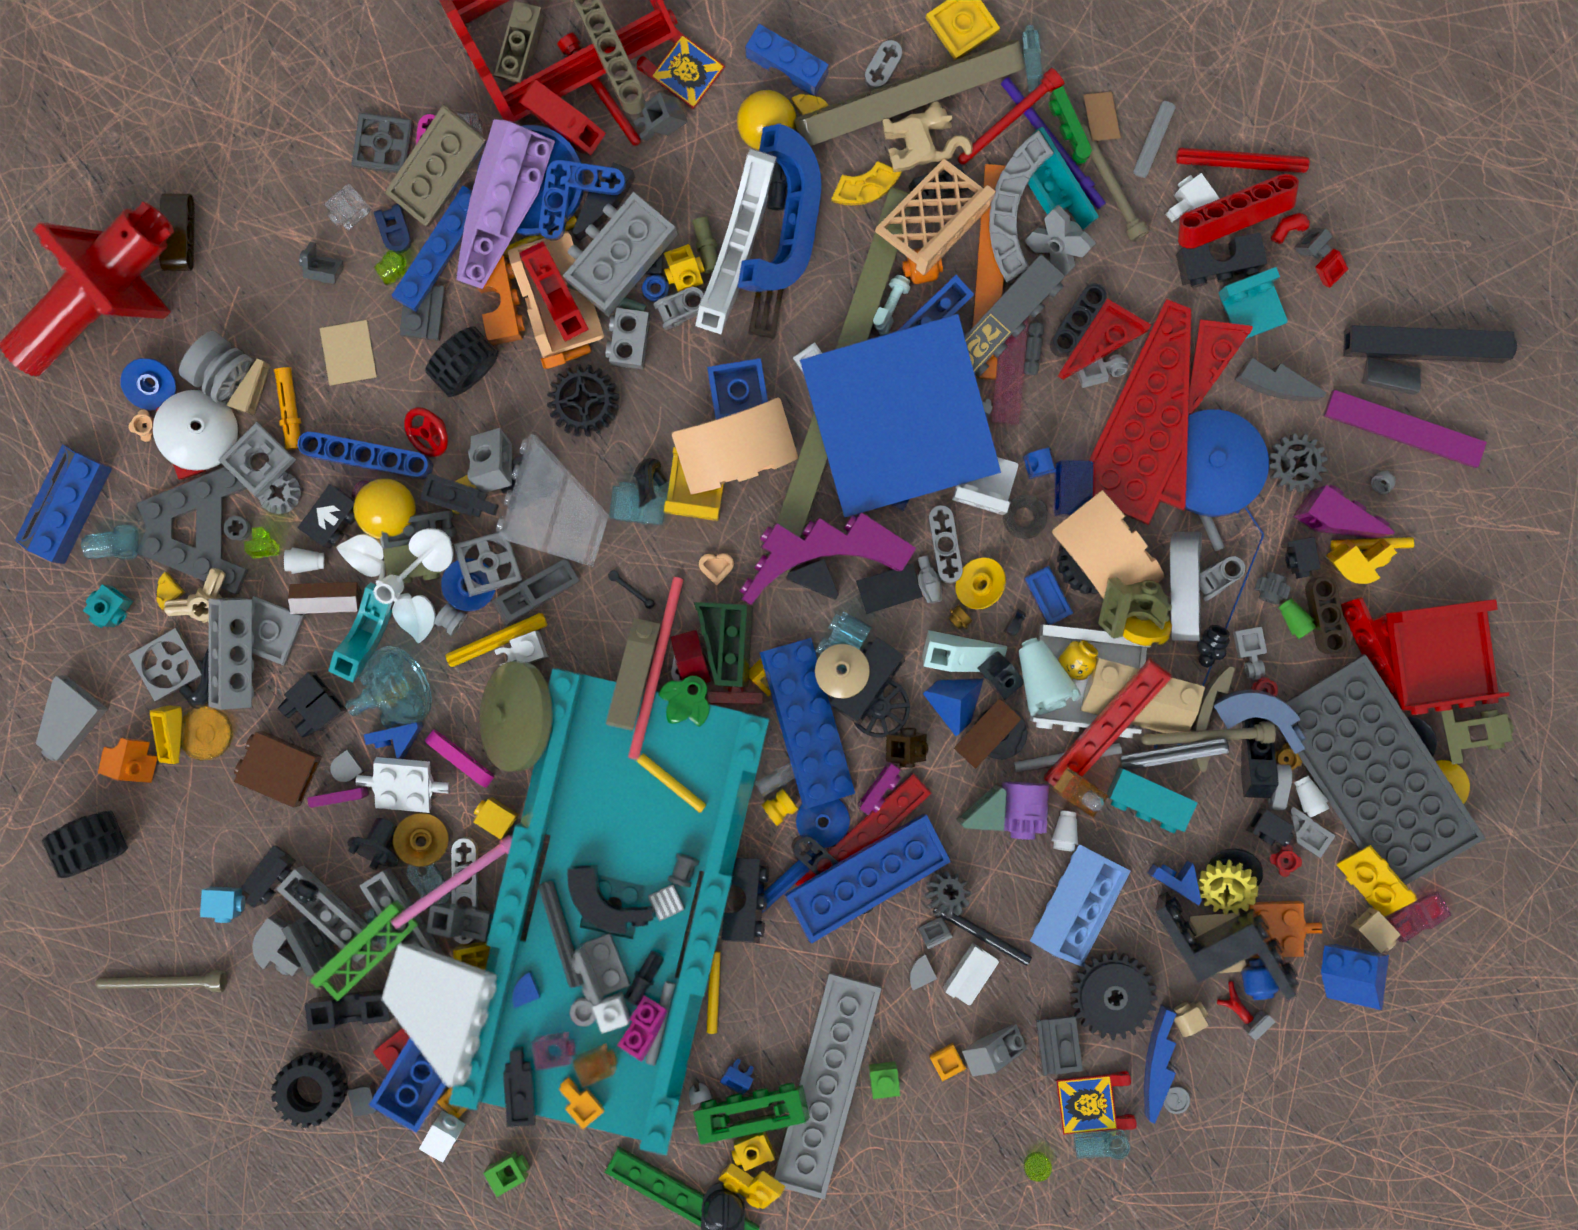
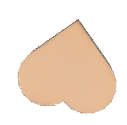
[699,553,734,586]

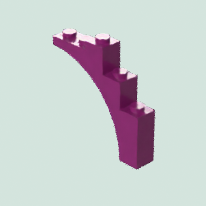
[740,513,916,605]

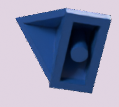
[923,678,984,736]

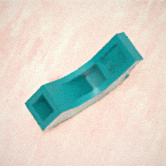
[328,582,393,683]

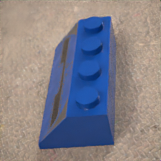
[15,444,112,564]

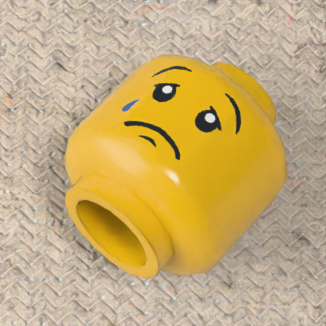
[1058,640,1098,681]

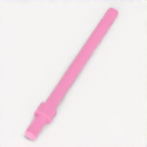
[390,835,513,929]

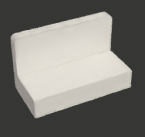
[943,942,999,1005]

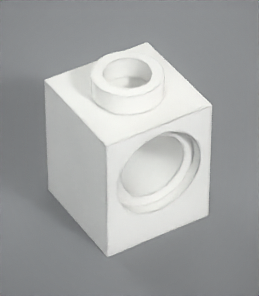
[593,992,630,1033]
[419,1110,465,1163]

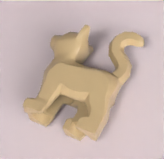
[882,101,973,172]

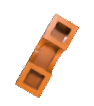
[477,255,526,345]

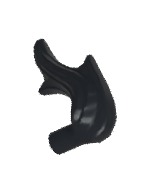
[633,458,668,508]
[179,647,209,709]

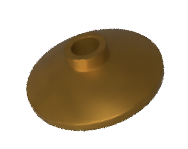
[393,813,448,867]

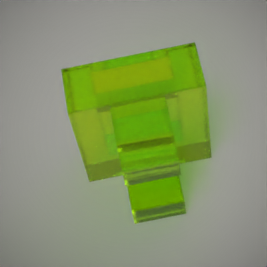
[244,527,280,559]

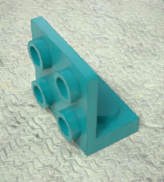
[1218,267,1288,339]

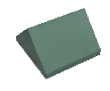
[956,784,1006,831]

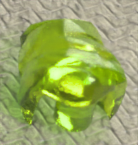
[373,250,407,286]

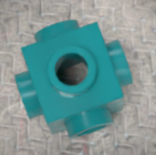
[83,584,134,628]

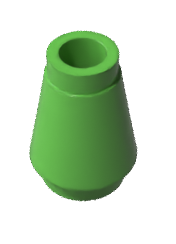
[1278,598,1316,639]

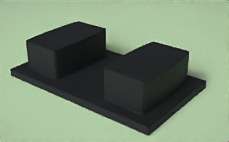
[856,563,923,614]

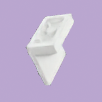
[952,457,1018,515]

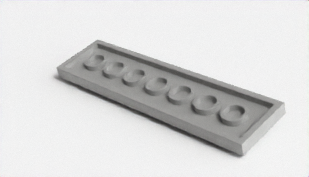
[774,972,881,1199]

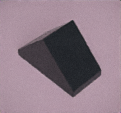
[786,559,838,601]

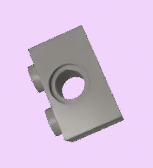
[467,428,512,493]

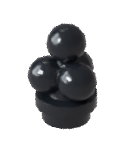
[1196,625,1230,668]

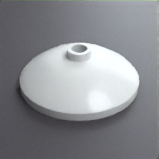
[153,390,238,471]

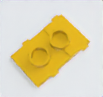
[1336,845,1417,917]

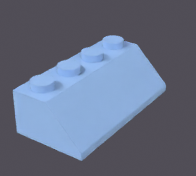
[1030,844,1131,967]

